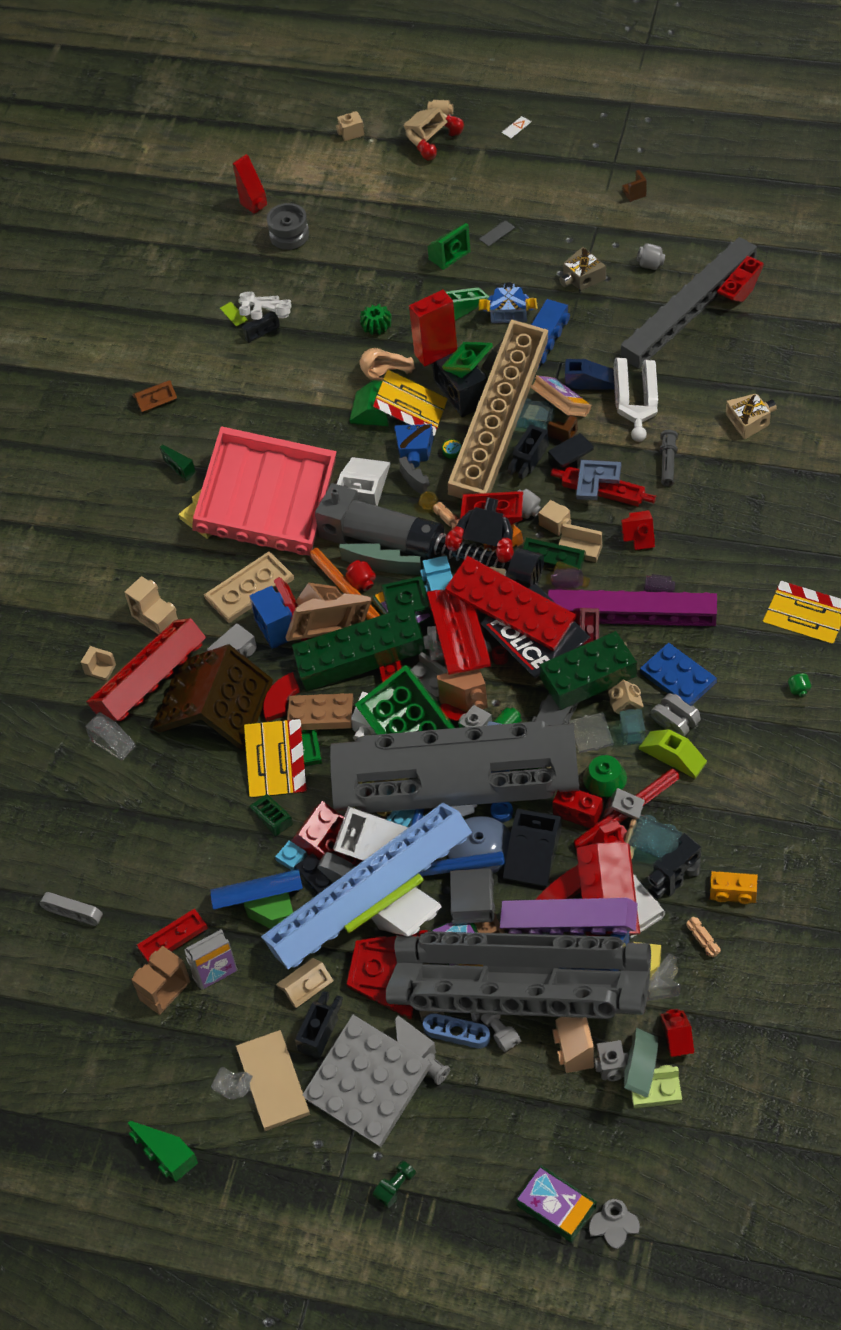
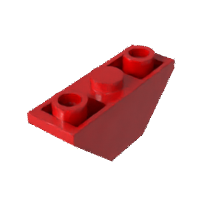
[717,256,764,302]

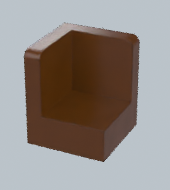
[622,170,647,202]
[547,415,578,442]

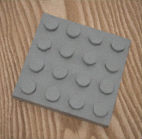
[302,1015,432,1147]

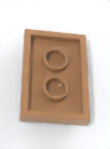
[287,693,354,730]

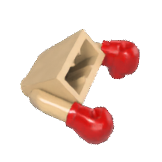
[404,107,464,161]

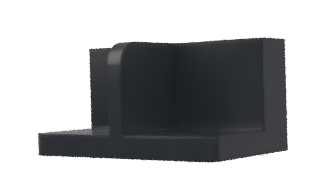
[548,433,594,468]

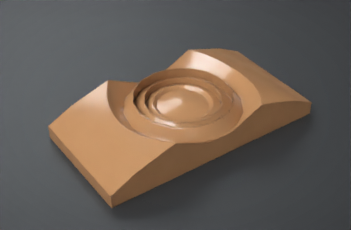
[285,593,372,641]

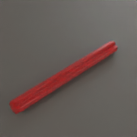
[574,769,679,849]

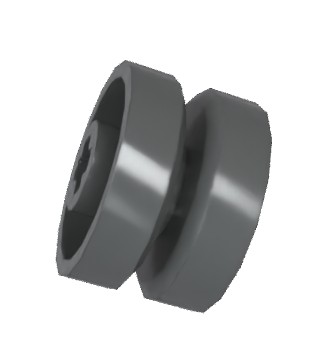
[267,203,309,250]

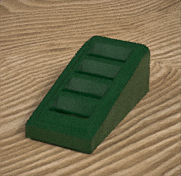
[160,445,196,482]
[249,794,293,837]

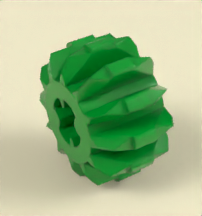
[360,304,392,335]

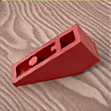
[233,154,267,214]

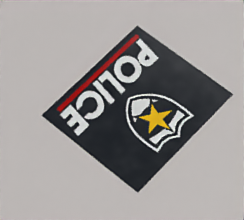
[480,584,591,678]

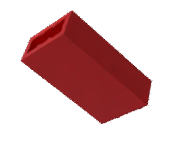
[409,290,458,367]

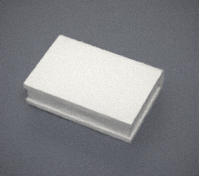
[629,874,665,938]

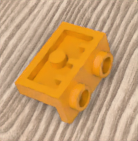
[710,871,757,904]

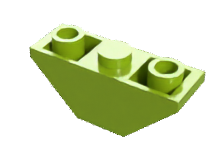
[639,729,707,779]

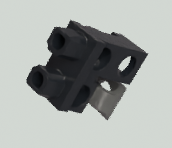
[648,833,701,899]

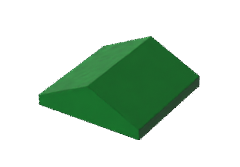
[442,342,493,378]

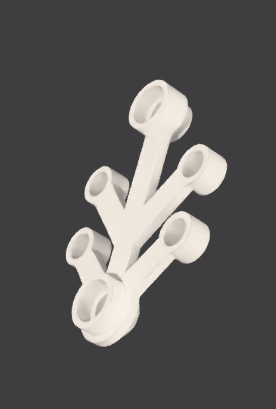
[238,292,291,320]

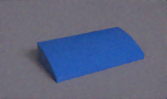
[211,869,303,909]

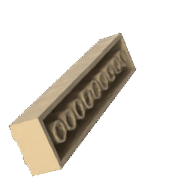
[448,319,548,499]

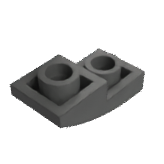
[399,457,430,496]
[317,852,356,882]

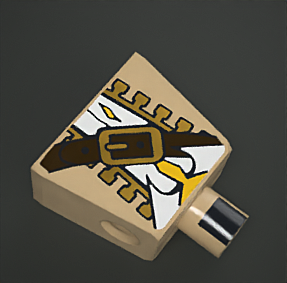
[726,394,777,439]

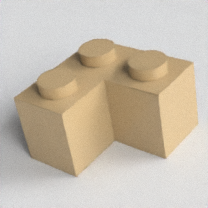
[125,576,178,634]

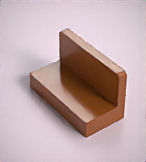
[132,380,177,412]

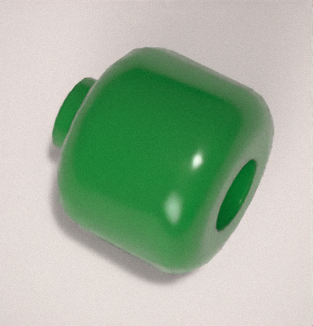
[788,673,812,697]

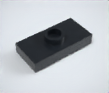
[242,311,280,343]

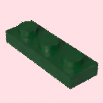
[523,537,586,572]

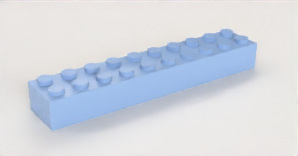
[261,803,472,969]

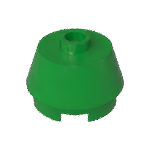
[583,755,627,799]

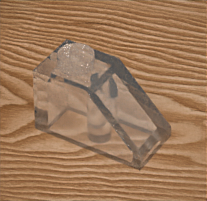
[85,712,136,760]

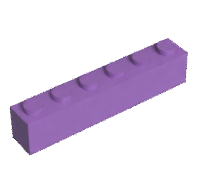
[500,898,638,935]

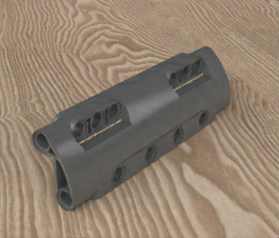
[330,721,579,813]
[386,931,651,1019]

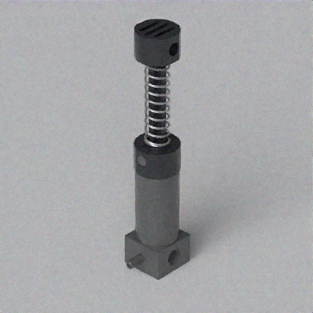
[315,483,544,589]

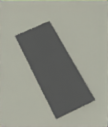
[479,220,515,246]

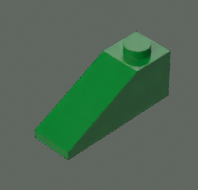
[446,287,489,320]

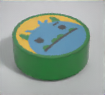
[442,439,462,459]

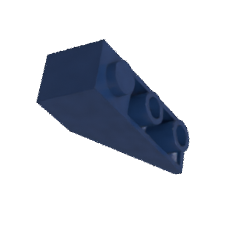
[565,359,615,389]

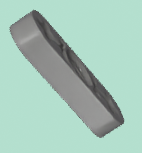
[40,892,103,926]

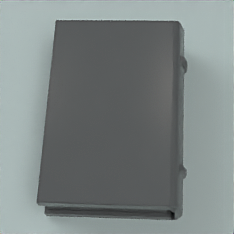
[450,869,495,924]

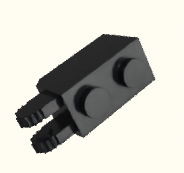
[507,424,549,479]
[295,991,343,1059]

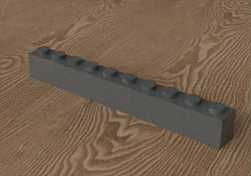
[621,237,757,369]

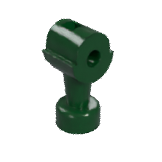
[373,1161,416,1208]

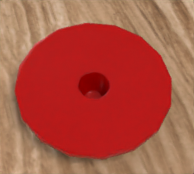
[440,703,467,721]

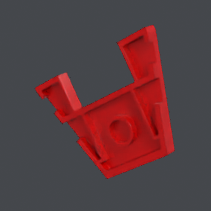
[347,930,428,1019]

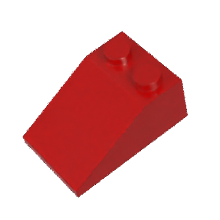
[460,491,524,525]

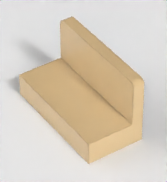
[559,523,602,562]
[276,958,333,1008]

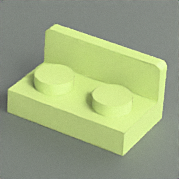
[631,1065,682,1108]

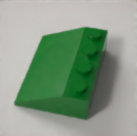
[355,665,455,735]

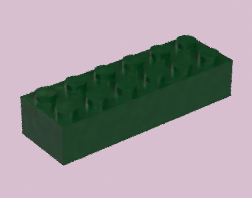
[292,605,427,691]

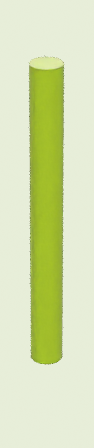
[344,873,424,933]

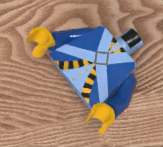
[479,282,538,323]

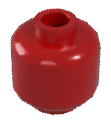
[345,560,376,591]

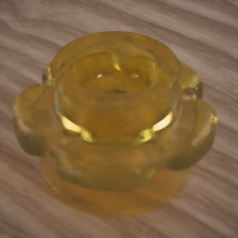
[419,491,438,510]

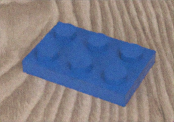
[640,643,717,706]

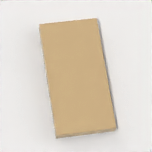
[204,551,294,623]
[236,1030,310,1131]

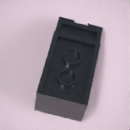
[431,347,488,417]

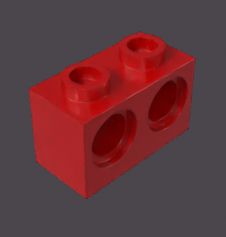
[553,790,603,828]

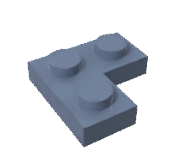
[576,460,622,500]

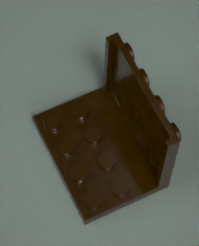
[153,644,273,750]

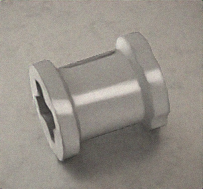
[424,1053,450,1085]

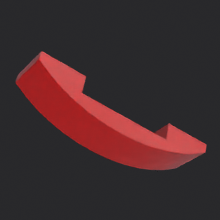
[535,865,581,900]

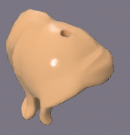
[359,348,415,381]

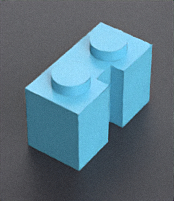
[420,556,453,597]

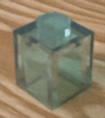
[620,709,645,745]

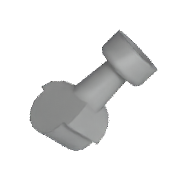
[481,1014,521,1052]

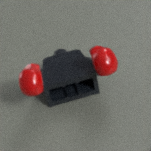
[445,497,514,563]

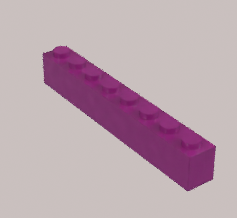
[548,589,717,626]

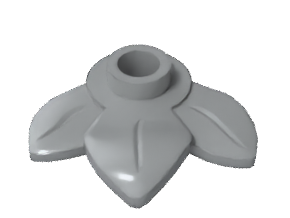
[589,1199,640,1249]

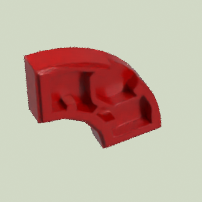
[263,672,300,722]

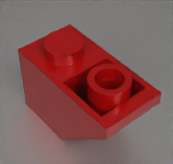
[660,1009,695,1057]

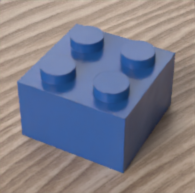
[249,586,292,649]

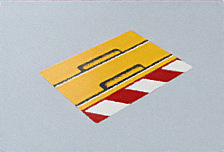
[373,370,448,436]
[763,581,841,643]
[244,719,306,797]

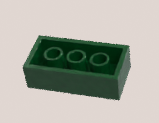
[540,631,637,710]

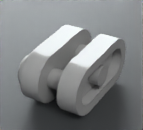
[650,693,701,736]

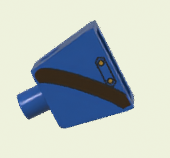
[395,424,433,468]

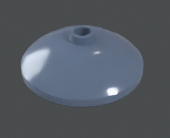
[447,816,511,874]

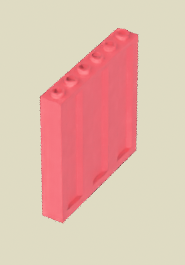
[192,426,337,556]

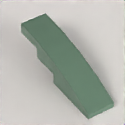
[339,544,422,575]
[624,1028,658,1098]

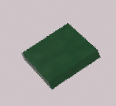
[381,576,431,616]

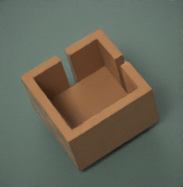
[131,946,191,1015]

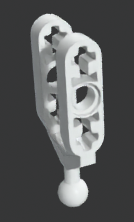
[614,358,658,442]

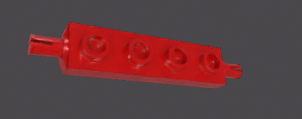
[551,467,656,507]

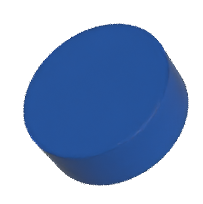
[490,802,513,823]

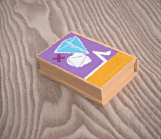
[530,375,592,417]

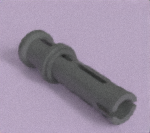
[660,430,678,487]

